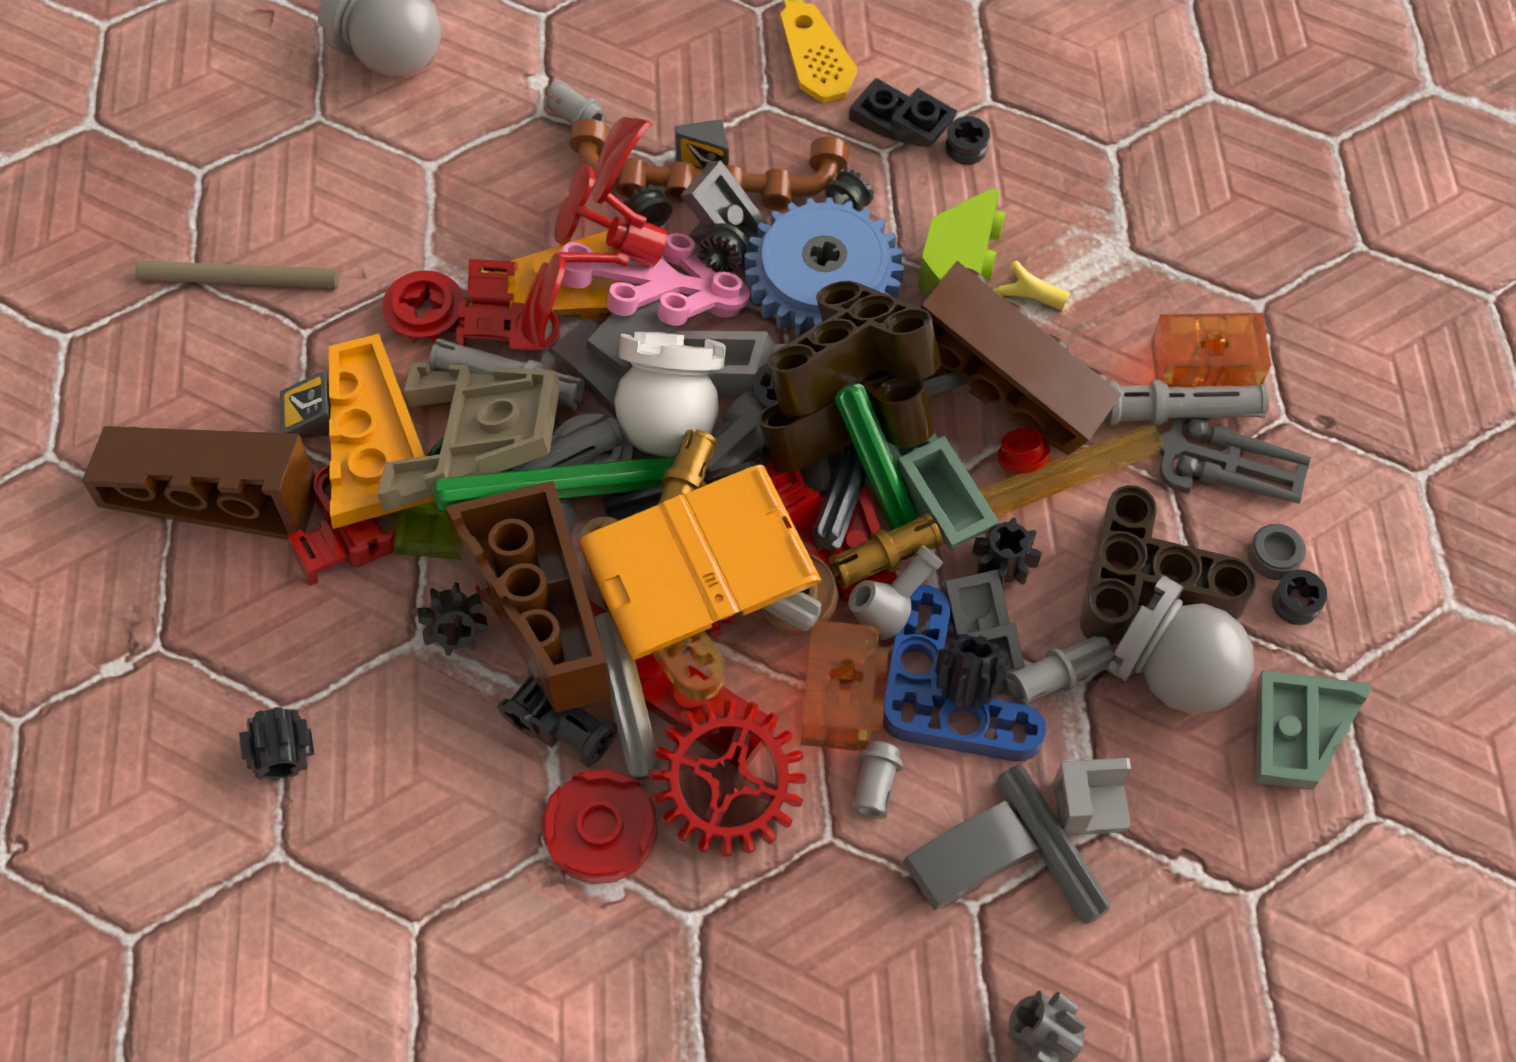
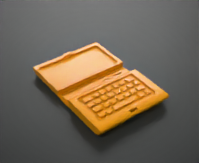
[578,465,822,660]

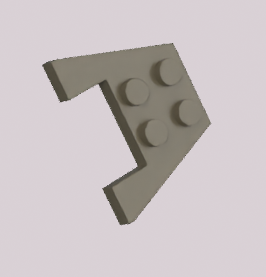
[377,362,560,511]

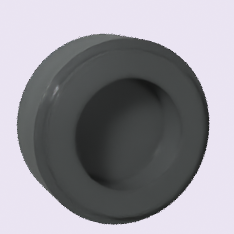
[1248,524,1306,580]

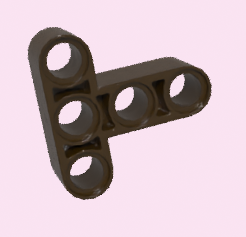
[767,281,941,417]
[758,370,934,472]
[1080,485,1257,645]

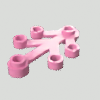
[558,233,750,326]

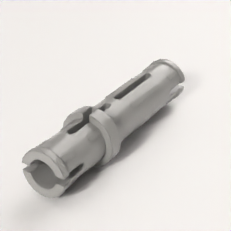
[429,338,585,411]

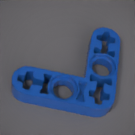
[882,585,1046,761]

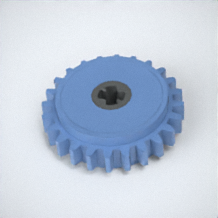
[745,198,904,337]

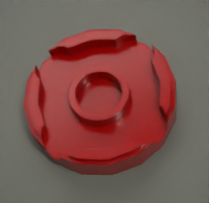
[542,768,658,884]

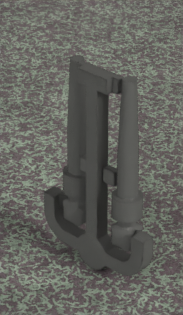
[1157,418,1311,504]

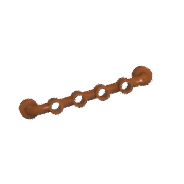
[569,119,849,210]

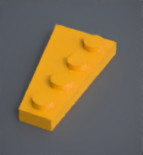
[329,334,434,529]

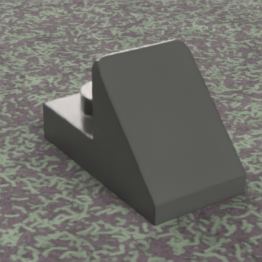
[681,160,769,270]

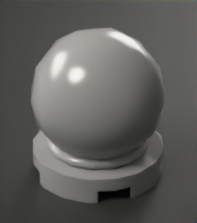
[318,0,442,78]
[1106,575,1255,714]

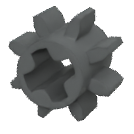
[1008,990,1086,1062]

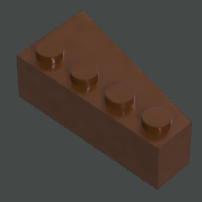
[917,261,1122,456]
[82,426,316,542]
[444,480,612,713]

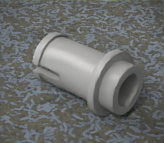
[544,80,605,124]
[850,741,903,819]

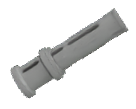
[1105,380,1268,427]

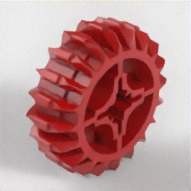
[649,698,807,857]

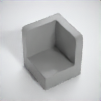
[1053,758,1131,836]

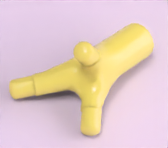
[993,261,1070,311]

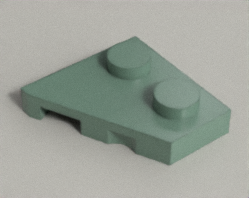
[1256,670,1371,790]

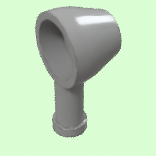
[848,545,943,640]

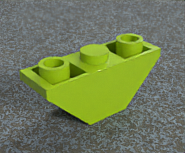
[918,188,1006,295]

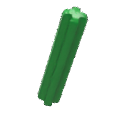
[835,383,918,530]

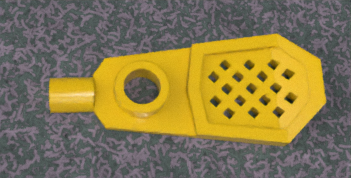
[780,0,857,104]

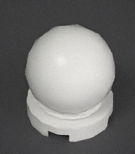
[614,332,726,458]

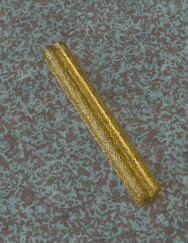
[979,424,1163,517]

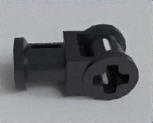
[497,668,617,768]

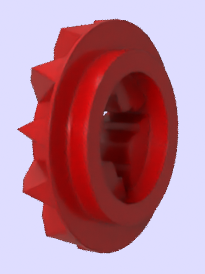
[382,270,463,343]

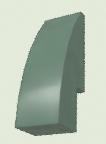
[887,433,999,550]

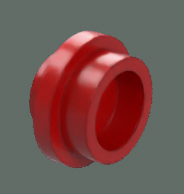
[997,428,1051,475]

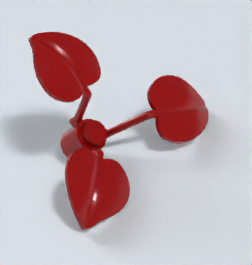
[522,117,667,350]

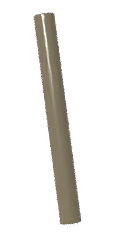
[135,260,339,289]

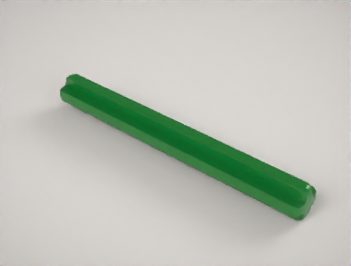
[432,456,677,511]

